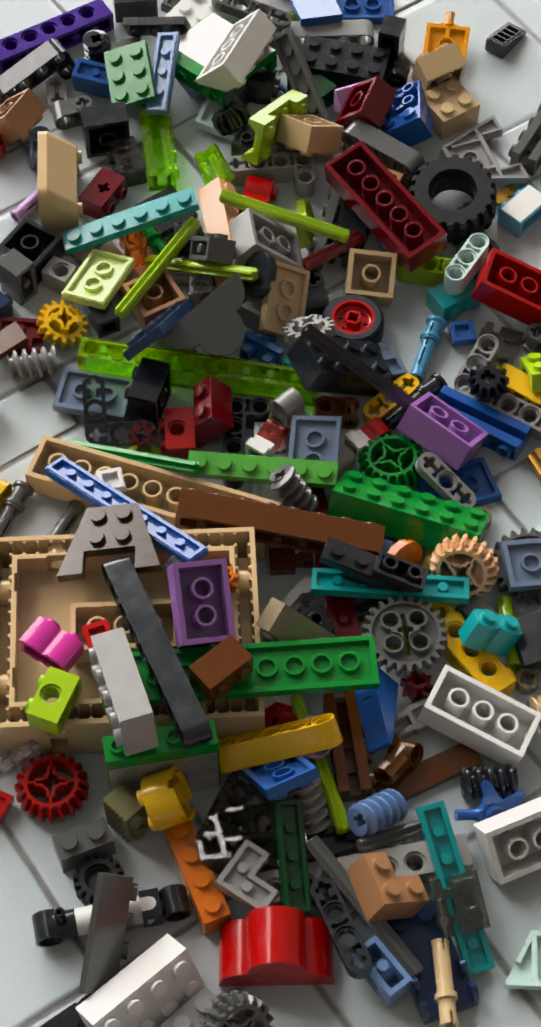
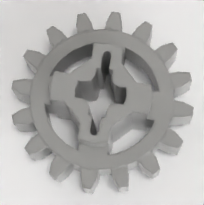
[283,314,336,346]

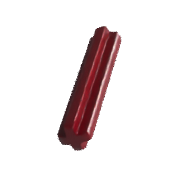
[302,230,363,271]

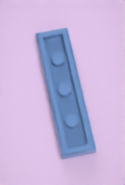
[145,32,181,115]

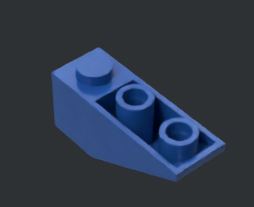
[355,667,399,755]

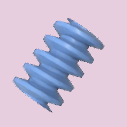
[346,788,408,837]

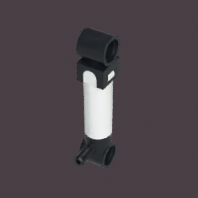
[32,884,191,947]

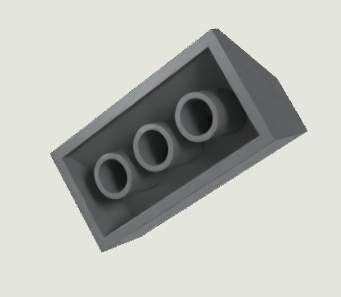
[79,872,138,994]

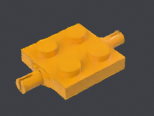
[423,11,470,60]

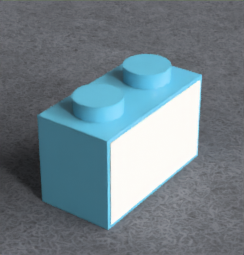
[497,184,541,238]

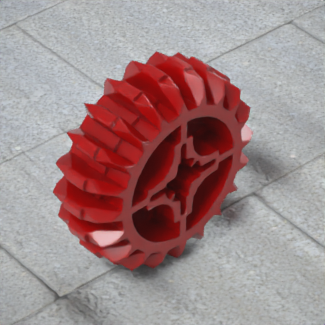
[14,750,90,824]

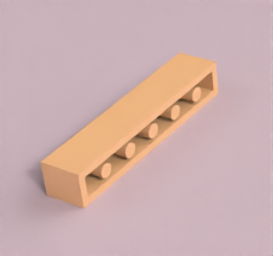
[199,176,247,299]

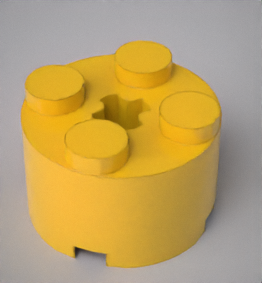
[136,766,195,832]

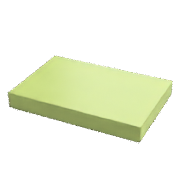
[61,248,136,310]

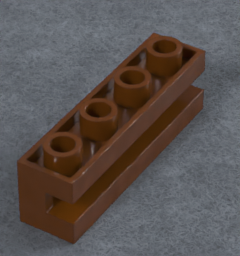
[323,690,376,803]

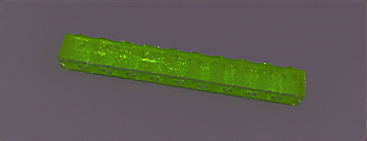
[77,336,319,407]

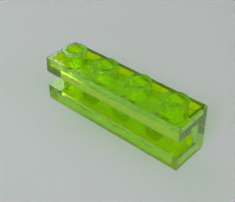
[139,109,180,192]

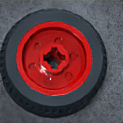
[322,295,384,344]

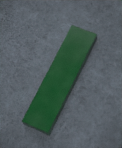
[272,799,312,914]

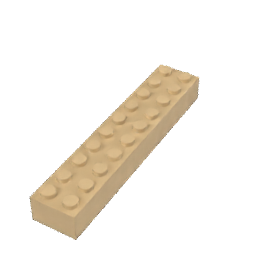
[25,435,281,560]

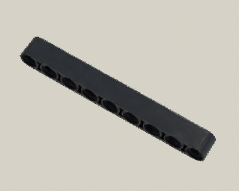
[101,555,213,749]

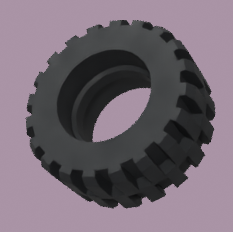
[409,155,497,246]

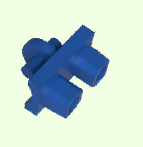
[239,331,284,372]

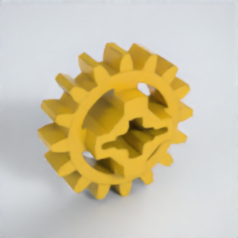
[36,300,89,349]

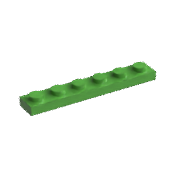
[186,450,339,489]

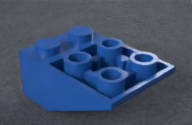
[380,79,433,147]

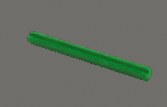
[67,440,201,475]

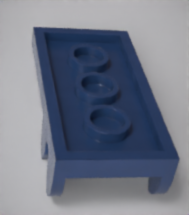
[386,898,479,1025]

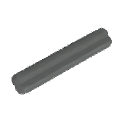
[356,820,423,853]

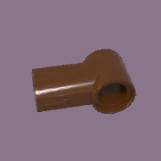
[373,737,424,787]

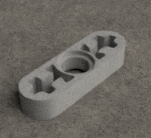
[415,452,476,508]

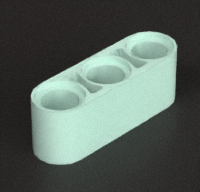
[443,233,489,295]

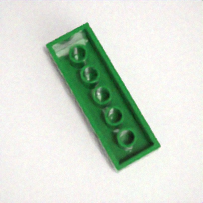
[327,470,490,550]

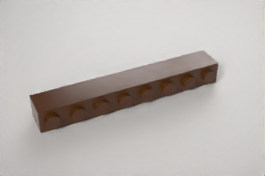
[175,488,386,555]

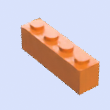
[163,821,231,936]

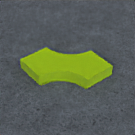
[296,197,315,249]

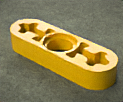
[363,374,419,423]

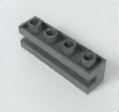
[508,103,541,177]

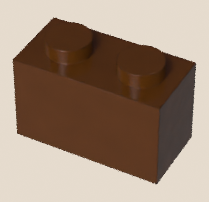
[189,635,253,702]

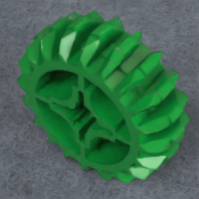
[359,432,426,488]

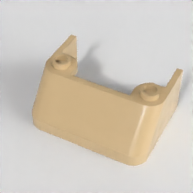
[37,131,83,242]

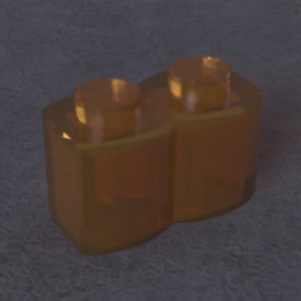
[118,230,148,268]

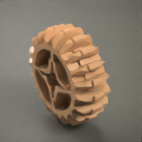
[429,533,499,598]

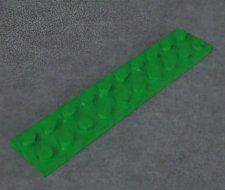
[102,635,380,708]

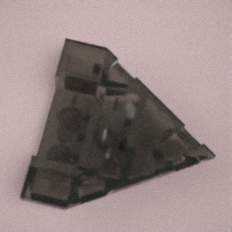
[194,771,309,875]

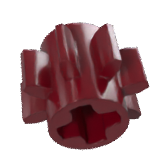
[127,420,158,451]
[400,671,434,703]

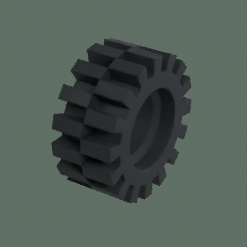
[73,853,124,905]

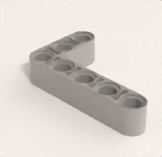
[454,334,541,441]

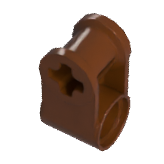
[313,395,360,429]

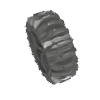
[199,990,274,1027]

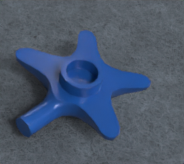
[454,780,525,849]

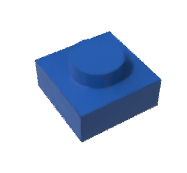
[448,320,476,347]

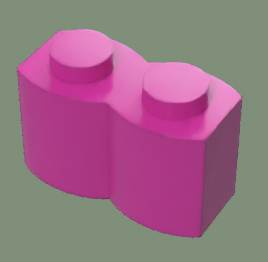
[19,616,84,672]

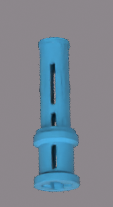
[410,315,447,383]

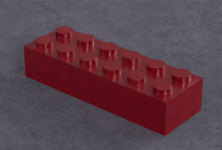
[324,140,447,273]

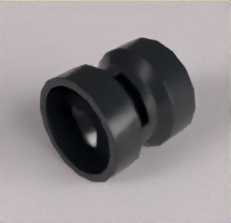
[386,57,411,88]

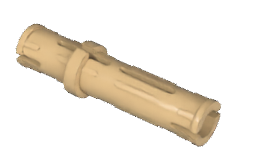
[430,938,459,1027]

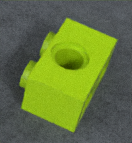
[25,666,82,736]

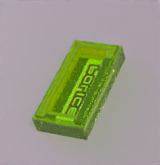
[198,143,235,182]

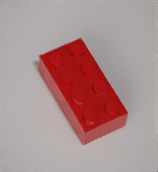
[470,247,541,325]

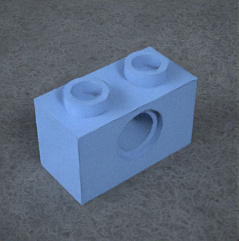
[353,934,413,1008]

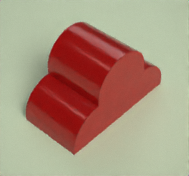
[219,906,335,987]

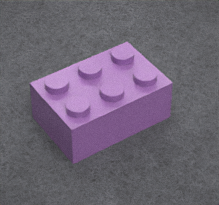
[397,392,489,470]
[167,558,237,649]

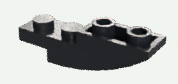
[319,537,430,592]

